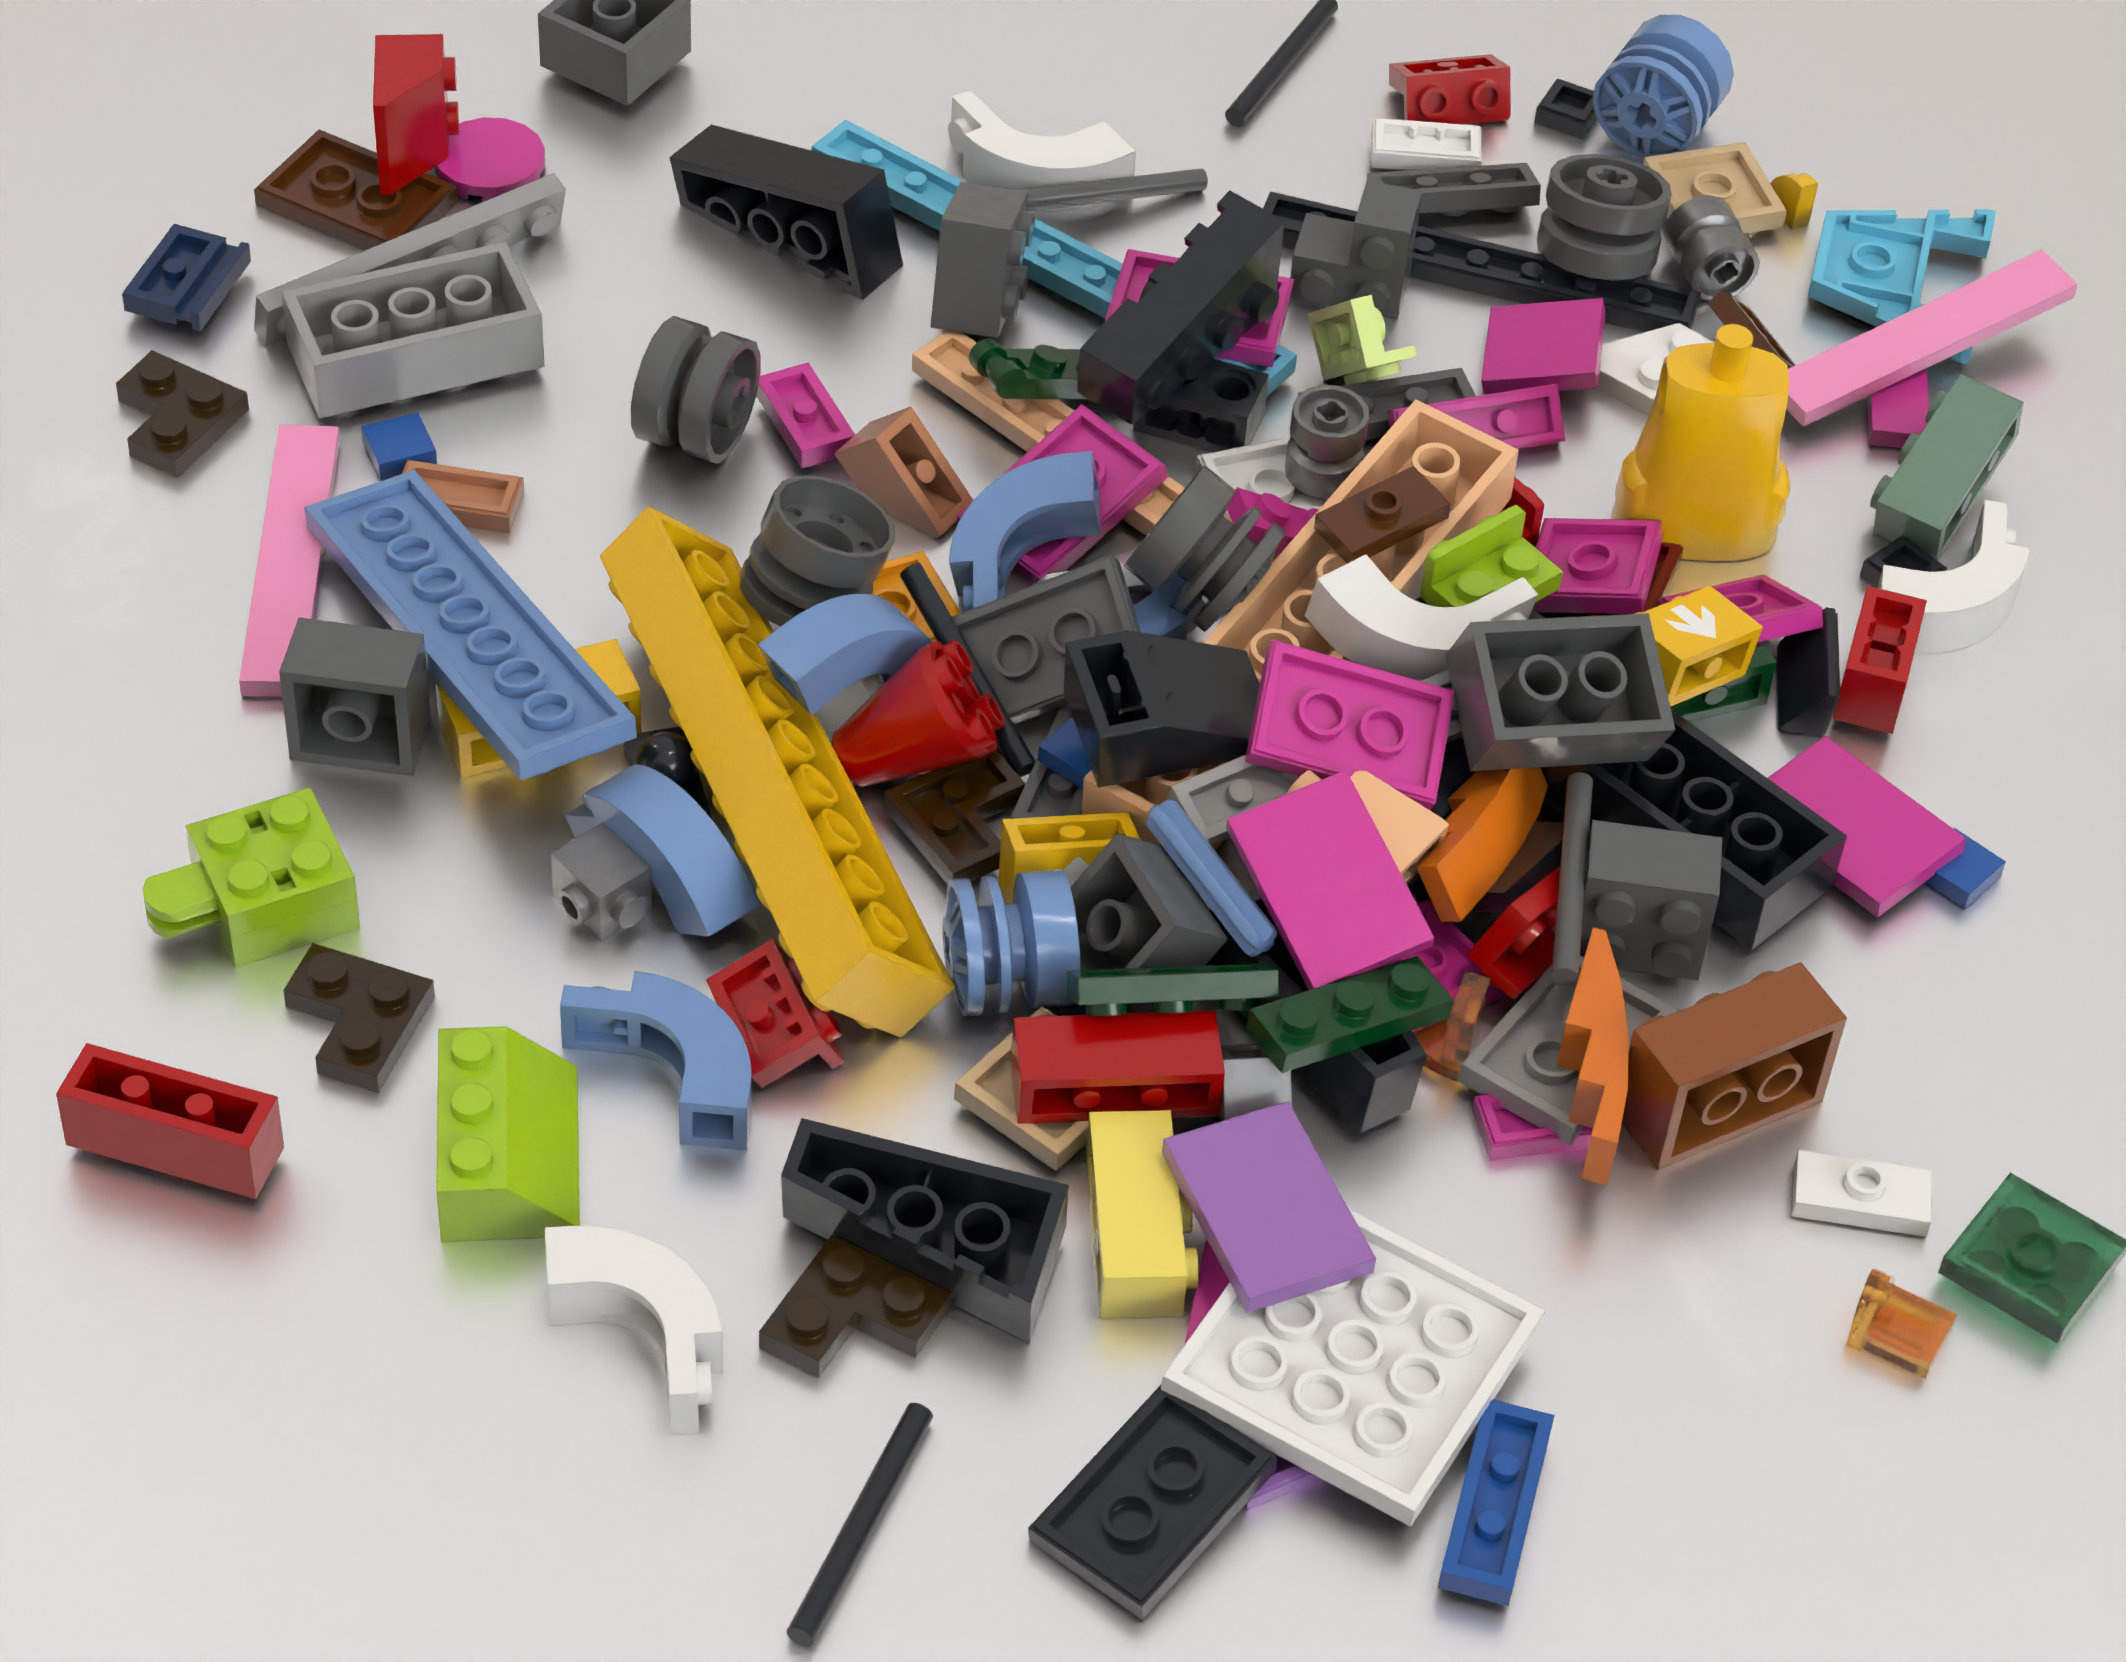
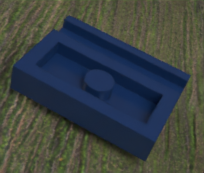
[122,224,251,332]

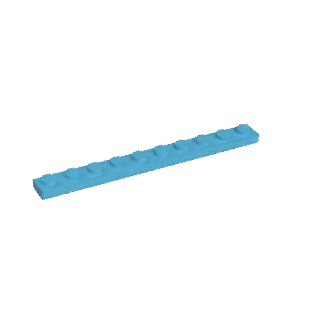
[811,120,1297,398]

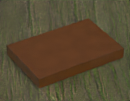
[254,129,459,250]

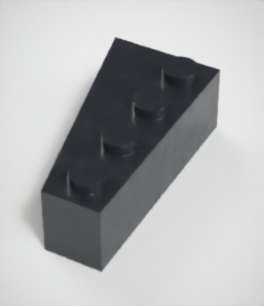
[669,124,903,300]
[1077,190,1285,425]
[1206,889,1427,1134]
[781,1118,1069,1344]

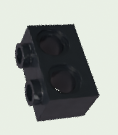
[1133,359,1269,452]

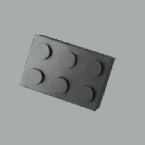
[1446,613,1675,771]

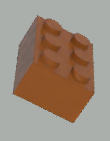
[1622,962,1847,1170]

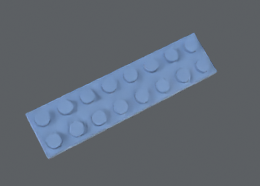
[304,470,637,781]

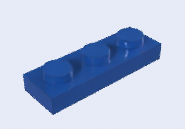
[1437,1399,1555,1606]

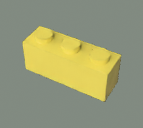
[1086,1110,1198,1319]

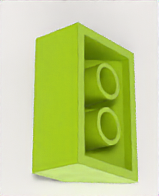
[436,1026,580,1242]

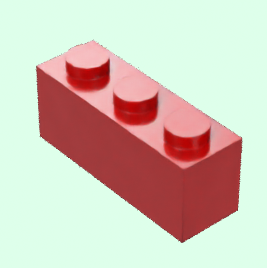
[1010,1010,1225,1124]
[56,1043,284,1199]

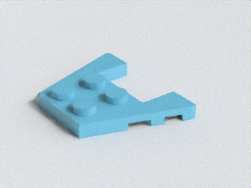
[1808,209,1996,365]

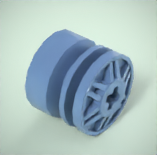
[1592,15,1734,158]
[942,869,1080,1017]

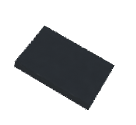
[1028,1385,1277,1620]

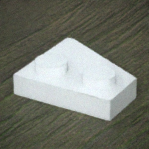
[1598,323,1715,416]

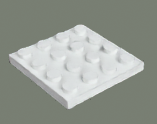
[1161,1208,1545,1527]

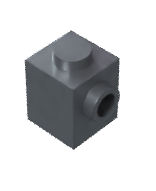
[551,823,652,941]

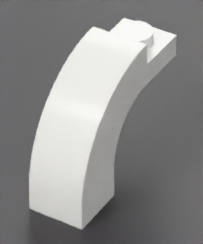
[948,90,1136,211]
[1878,499,2030,655]
[1304,555,1538,681]
[545,1226,723,1435]

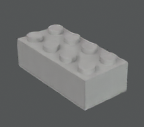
[281,242,545,419]

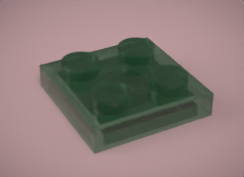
[1938,1172,2126,1344]

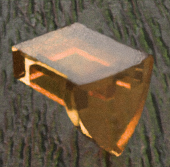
[1413,971,1491,1082]
[1846,1268,1957,1379]

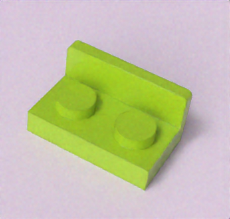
[1420,505,1563,607]

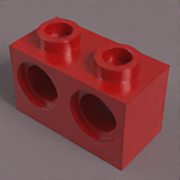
[1832,586,1927,734]

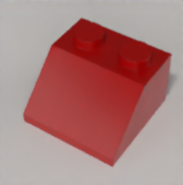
[373,34,460,195]

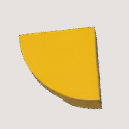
[1770,173,1818,230]

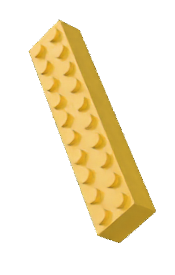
[600,506,955,1038]

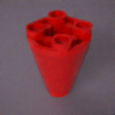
[830,639,1005,788]

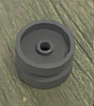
[1537,154,1672,281]
[631,316,761,464]

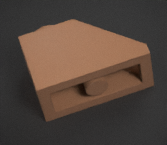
[834,406,973,538]

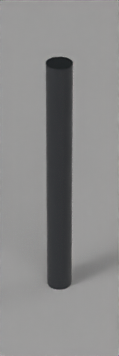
[1225,0,1338,127]
[900,563,1036,777]
[786,1403,933,1646]

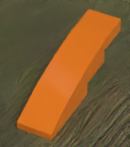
[1416,767,1548,922]
[1556,927,1629,1186]

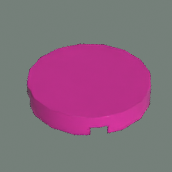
[435,117,545,202]

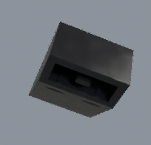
[1064,630,1260,788]

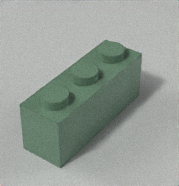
[1870,374,2024,561]

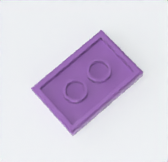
[1162,1101,1376,1313]

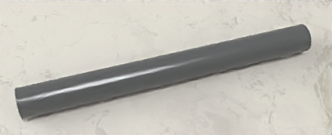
[1019,168,1208,212]
[1551,772,1593,986]

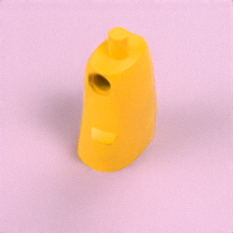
[1611,324,1790,561]

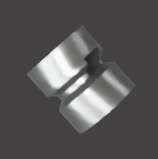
[1663,195,1760,301]
[1285,385,1369,498]

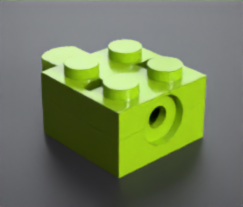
[142,787,360,968]

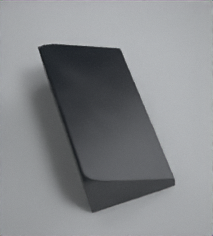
[1777,607,1840,737]

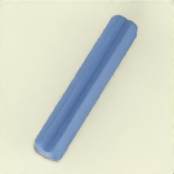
[1146,799,1277,957]

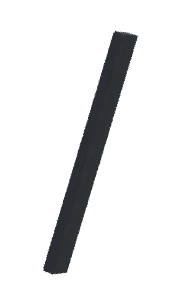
[1263,192,1701,332]

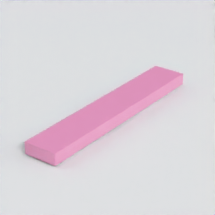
[1786,250,2078,427]
[239,425,340,697]

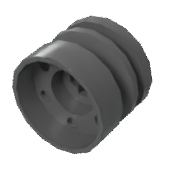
[1123,465,1286,632]
[740,475,895,627]

